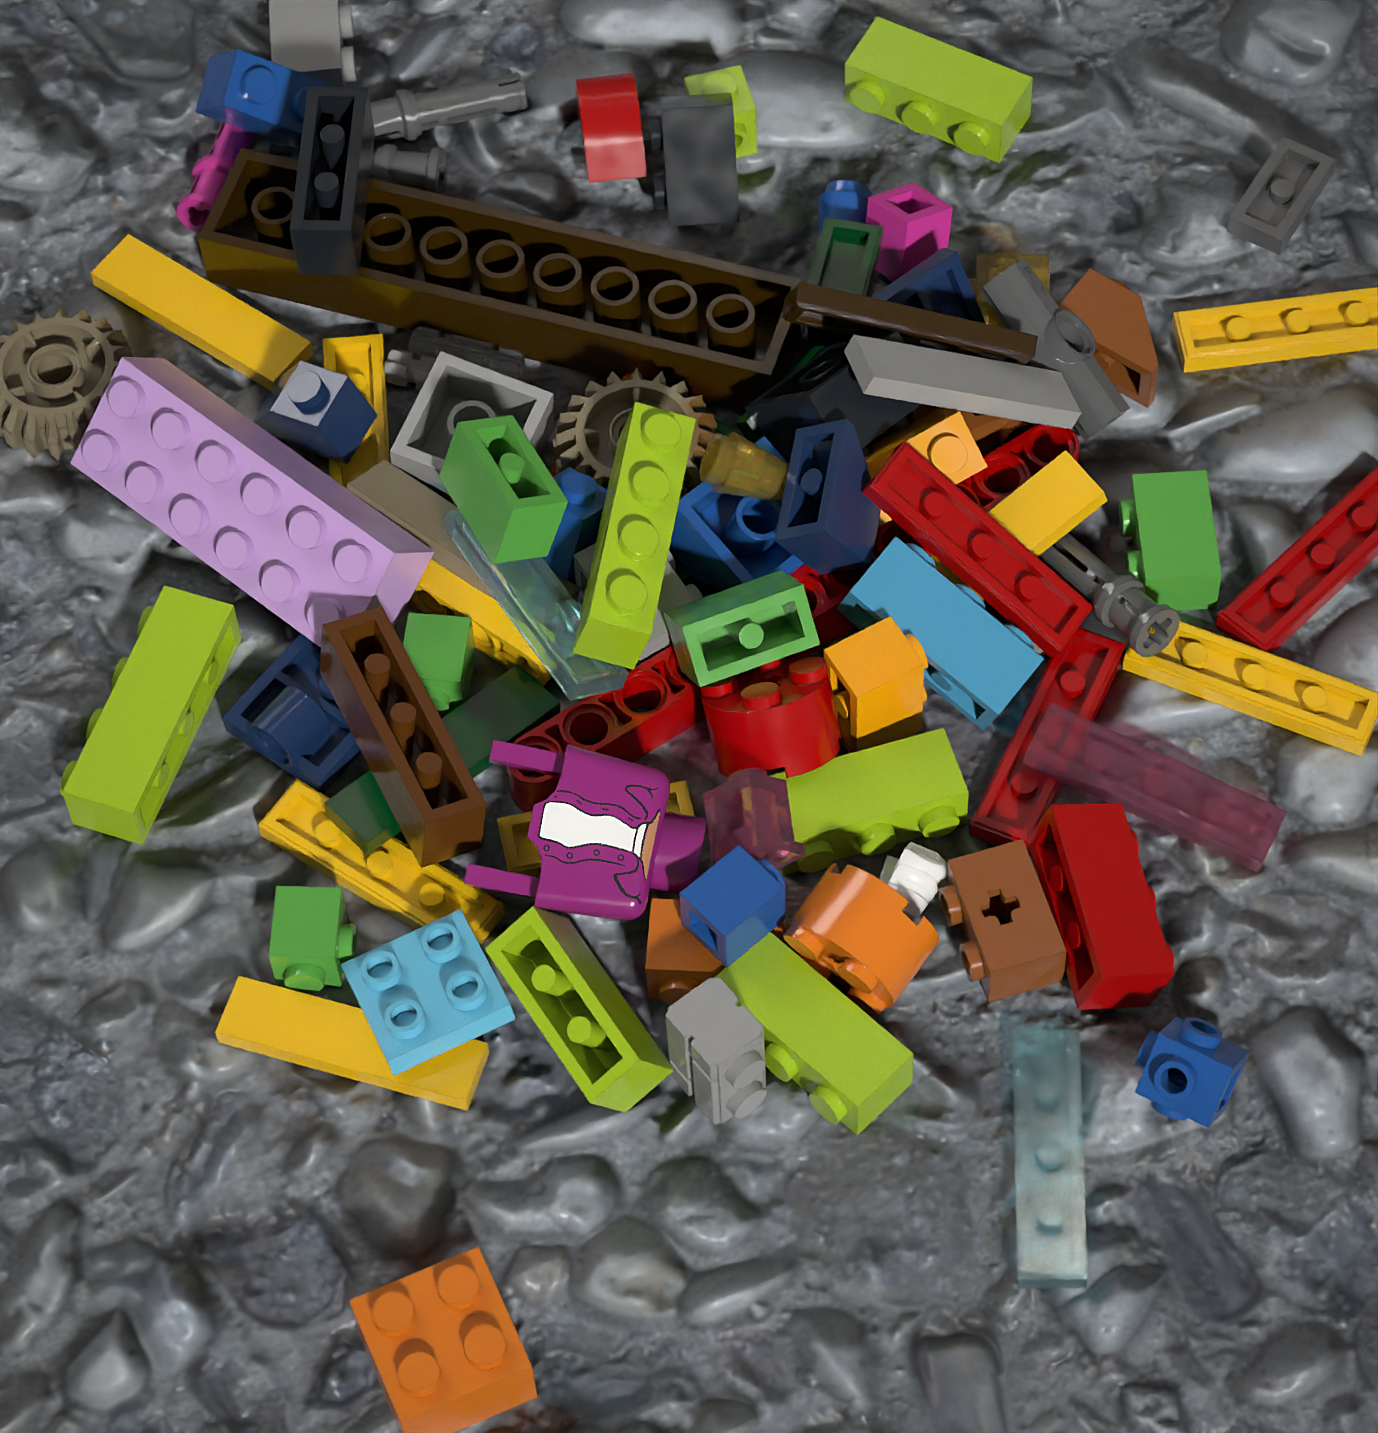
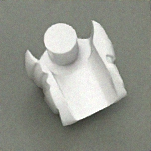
[879,842,947,920]

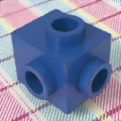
[1134,1017,1250,1128]

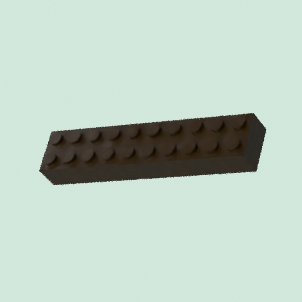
[198,148,807,412]

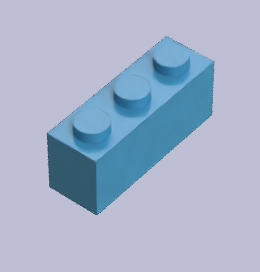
[836,537,1044,731]

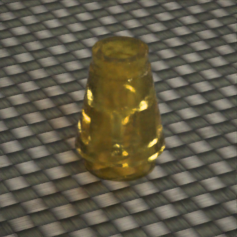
[700,432,789,502]

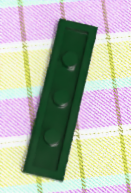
[325,664,560,856]

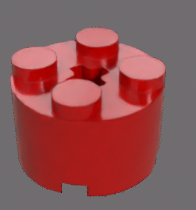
[700,656,841,782]

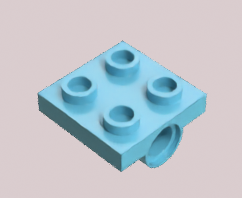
[340,909,515,1076]

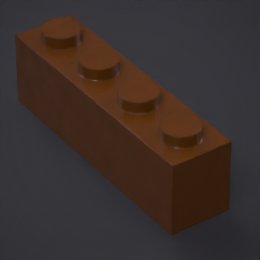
[320,606,486,868]

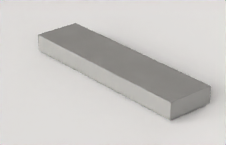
[844,335,1082,429]

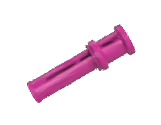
[176,122,255,234]

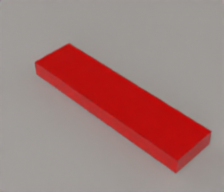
[861,441,1094,657]
[1215,466,1378,654]
[969,627,1126,856]

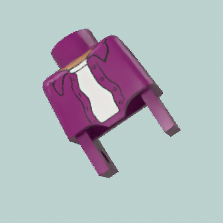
[464,740,706,921]

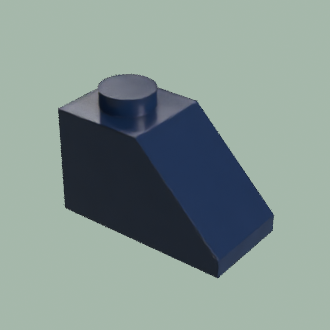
[253,361,377,465]
[775,419,881,575]

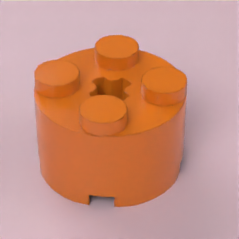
[783,863,939,1018]

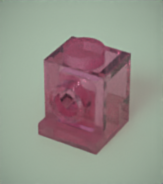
[703,768,806,869]

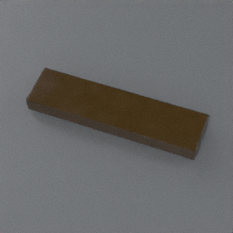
[782,281,1038,365]

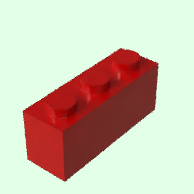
[1027,803,1175,1010]

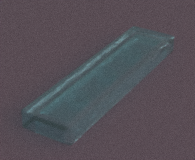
[442,509,629,701]
[1011,1030,1088,1289]

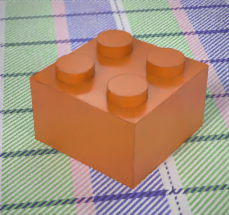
[349,1247,537,1433]

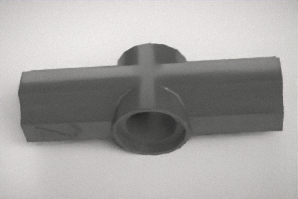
[980,258,1130,440]

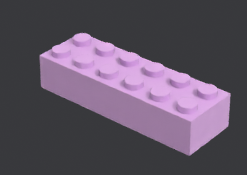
[71,357,434,648]

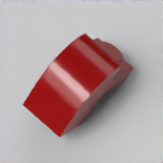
[575,72,647,183]

